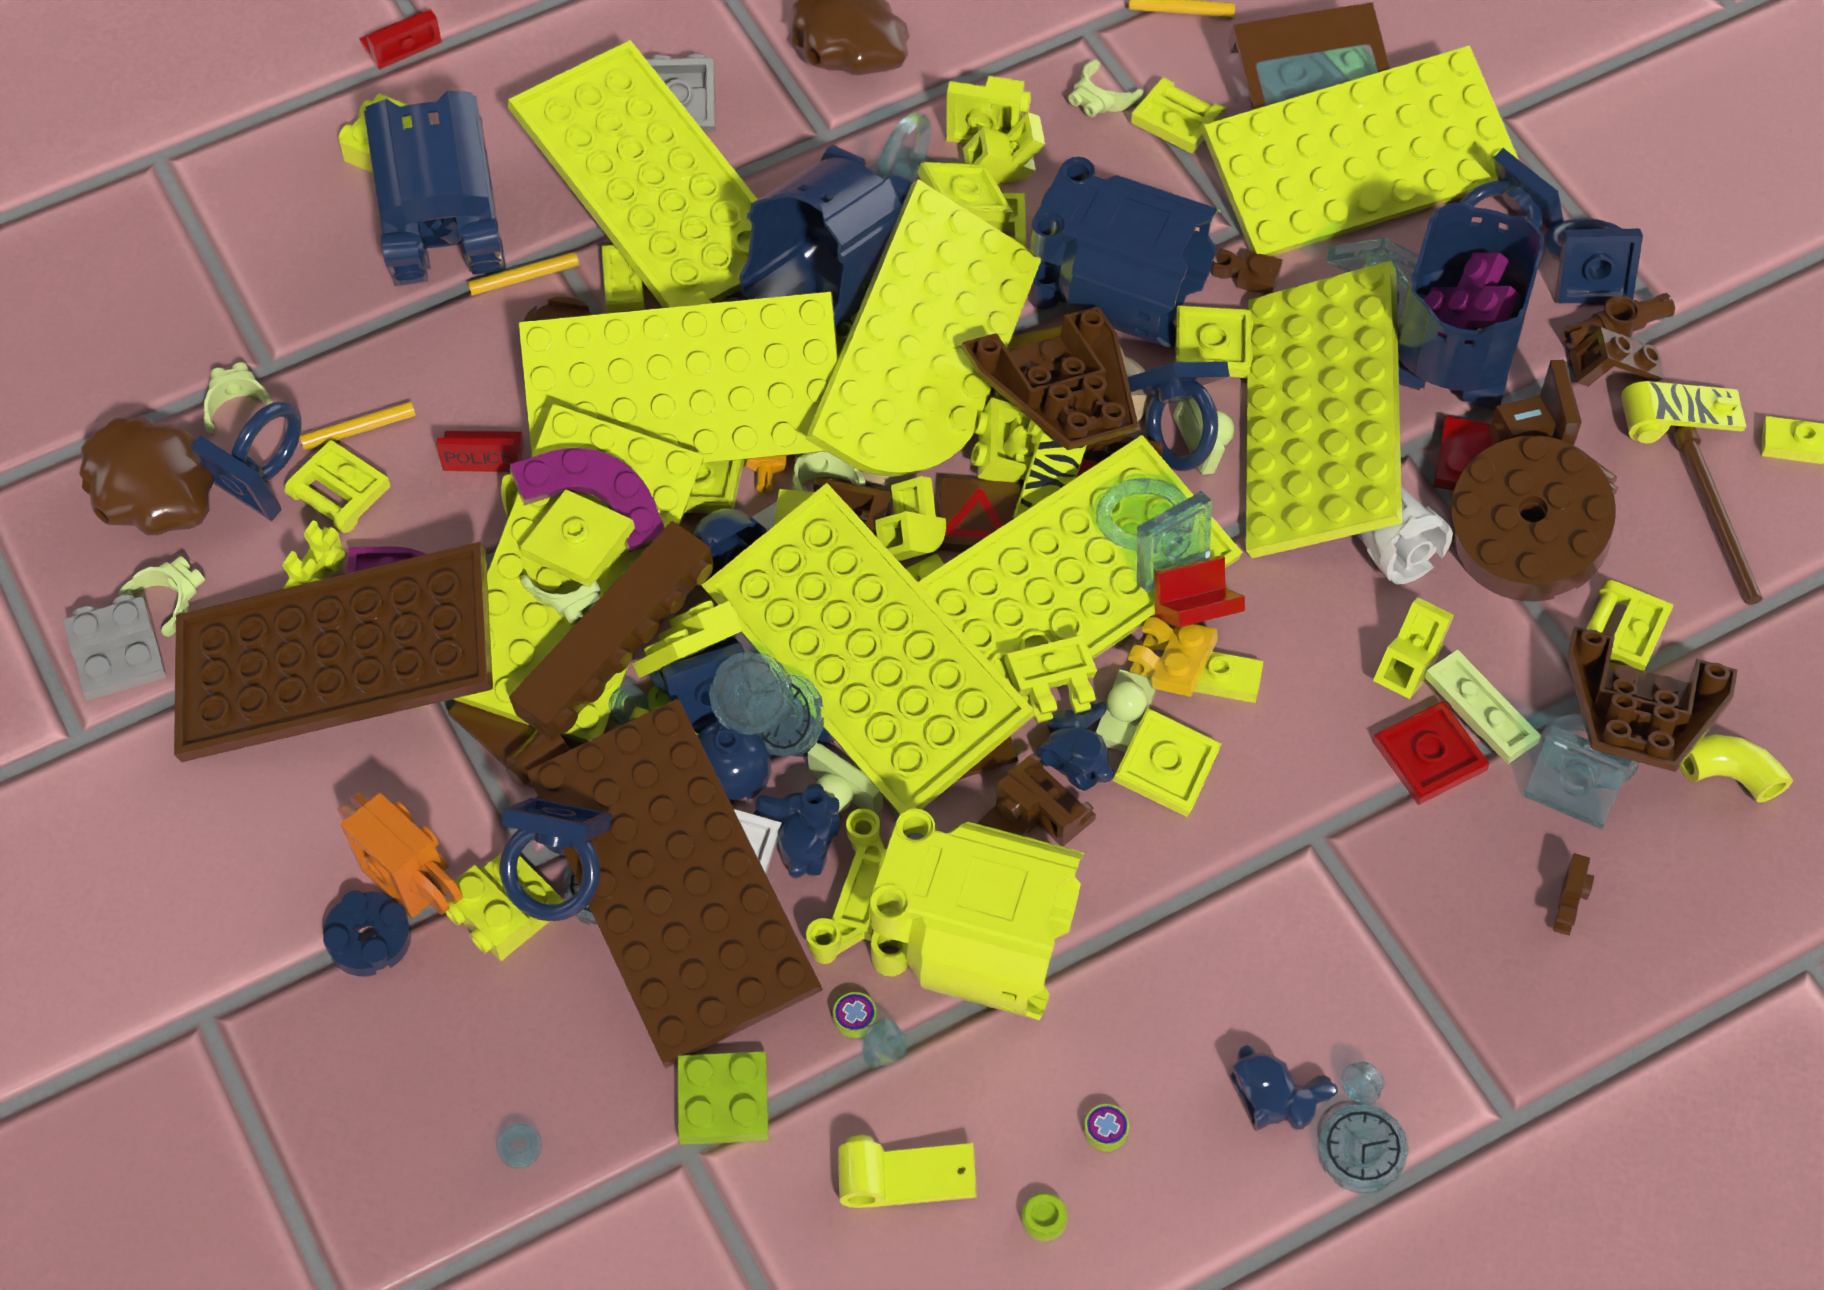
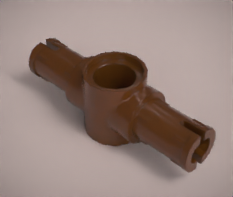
[1562,293,1675,349]

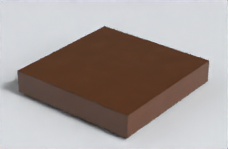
[1540,359,1582,445]

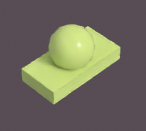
[1173,398,1234,475]
[1096,669,1157,752]
[808,743,883,814]

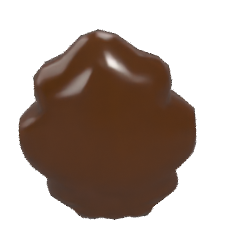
[792,0,909,76]
[79,417,214,535]

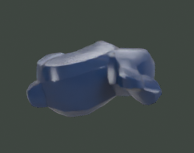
[1036,702,1115,791]
[753,792,841,879]
[1230,1045,1338,1131]

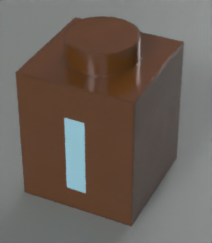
[1489,396,1556,445]

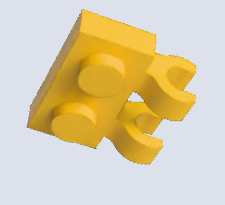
[1128,617,1218,697]

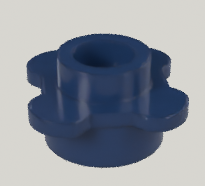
[789,783,840,827]

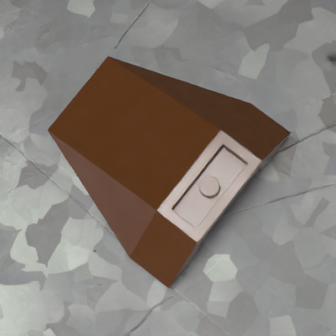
[961,306,1139,450]
[1567,626,1738,772]

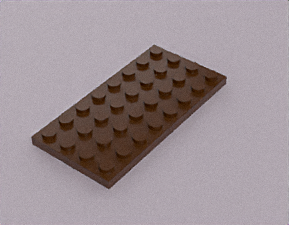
[174,541,493,762]
[526,698,823,1068]

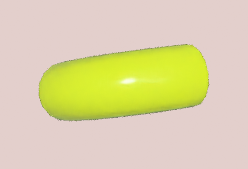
[1679,734,1793,803]

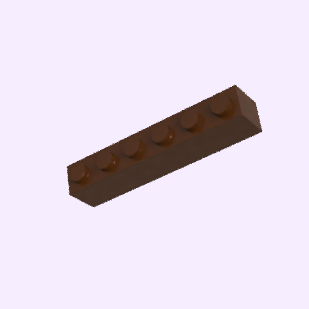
[509,521,714,742]

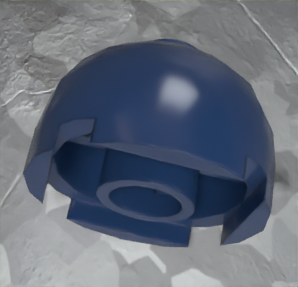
[692,508,767,581]
[697,719,772,804]

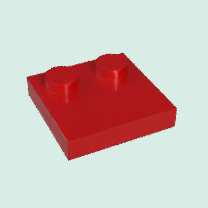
[1434,416,1493,491]

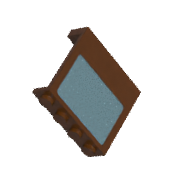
[1228,2,1390,110]

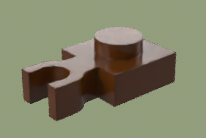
[1213,249,1283,295]
[1553,853,1594,936]

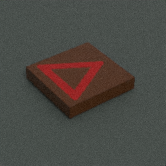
[937,477,1020,552]

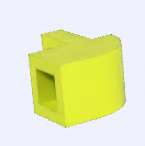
[963,112,1045,184]
[875,476,946,561]
[1373,597,1454,699]

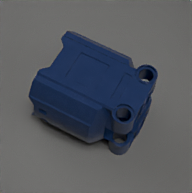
[364,90,506,286]
[739,145,915,328]
[1028,156,1222,349]
[1398,200,1544,410]

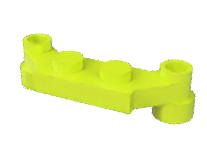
[806,808,885,964]

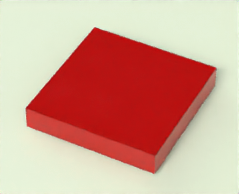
[1372,701,1490,805]

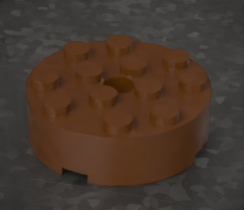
[1450,436,1616,602]

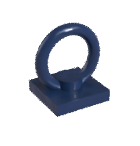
[1460,148,1564,231]
[1544,218,1643,304]
[1127,361,1230,471]
[190,401,302,522]
[649,636,759,734]
[500,797,612,921]

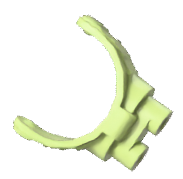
[1068,60,1145,117]
[204,362,273,435]
[793,452,866,491]
[119,556,205,637]
[521,575,602,626]

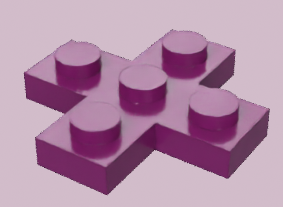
[1424,252,1520,344]

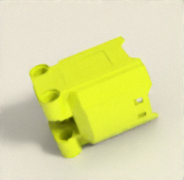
[870,809,1084,1021]

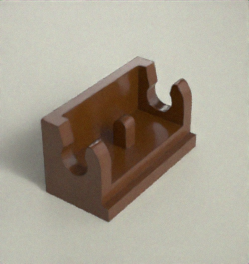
[1005,753,1096,847]

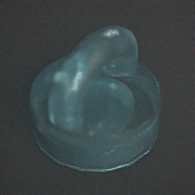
[862,1019,906,1068]

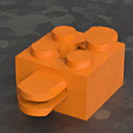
[337,792,463,919]

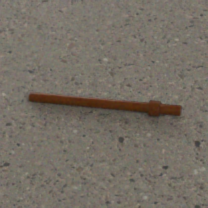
[1673,425,1763,605]

